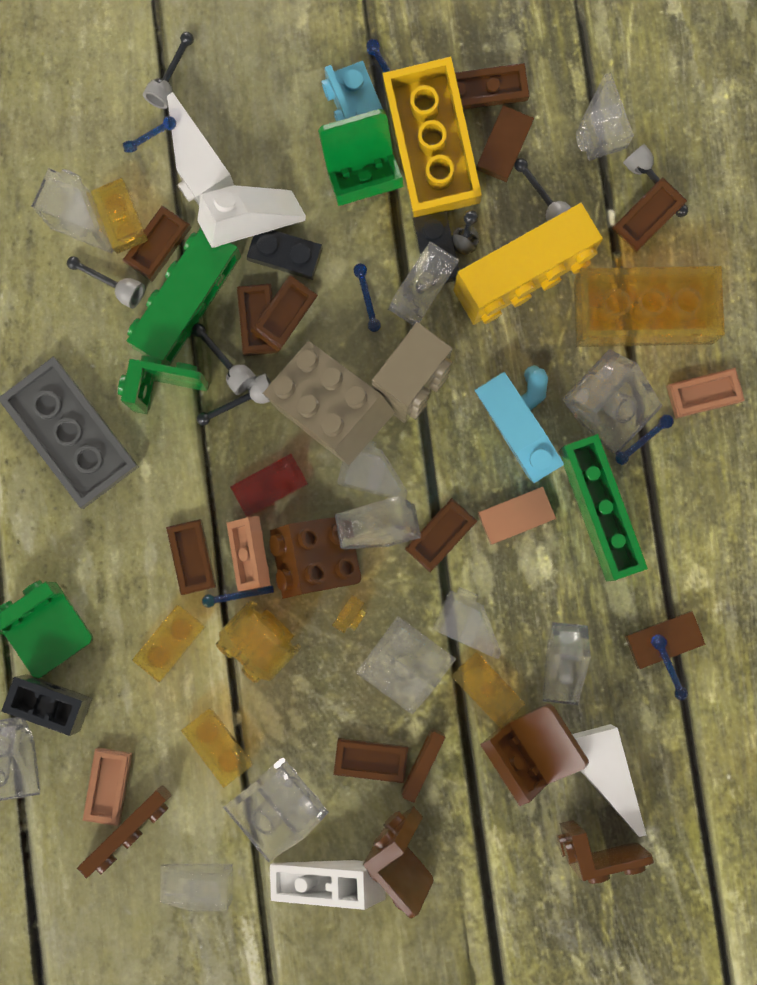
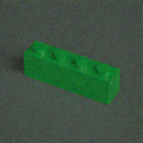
[126,228,241,366]
[558,434,648,582]

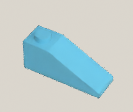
[474,372,564,483]

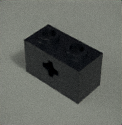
[1,674,92,736]

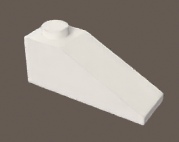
[167,92,234,205]
[197,185,306,248]
[572,724,646,837]
[270,860,386,910]

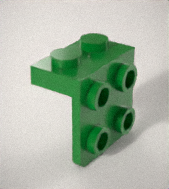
[318,109,404,206]
[118,355,209,414]
[0,580,93,678]

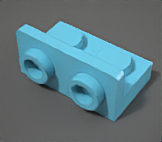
[321,61,383,121]

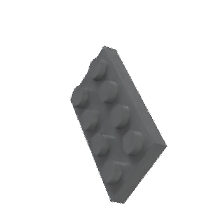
[0,356,139,509]

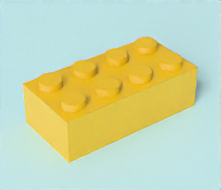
[382,56,482,217]
[453,203,603,325]

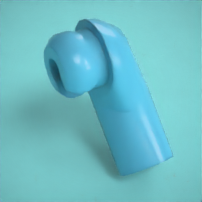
[521,365,548,411]

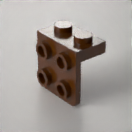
[269,516,361,599]
[480,704,589,806]
[363,806,434,919]
[557,820,654,884]

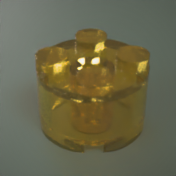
[216,600,301,683]

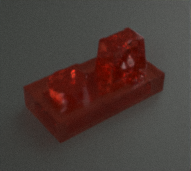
[230,454,309,517]

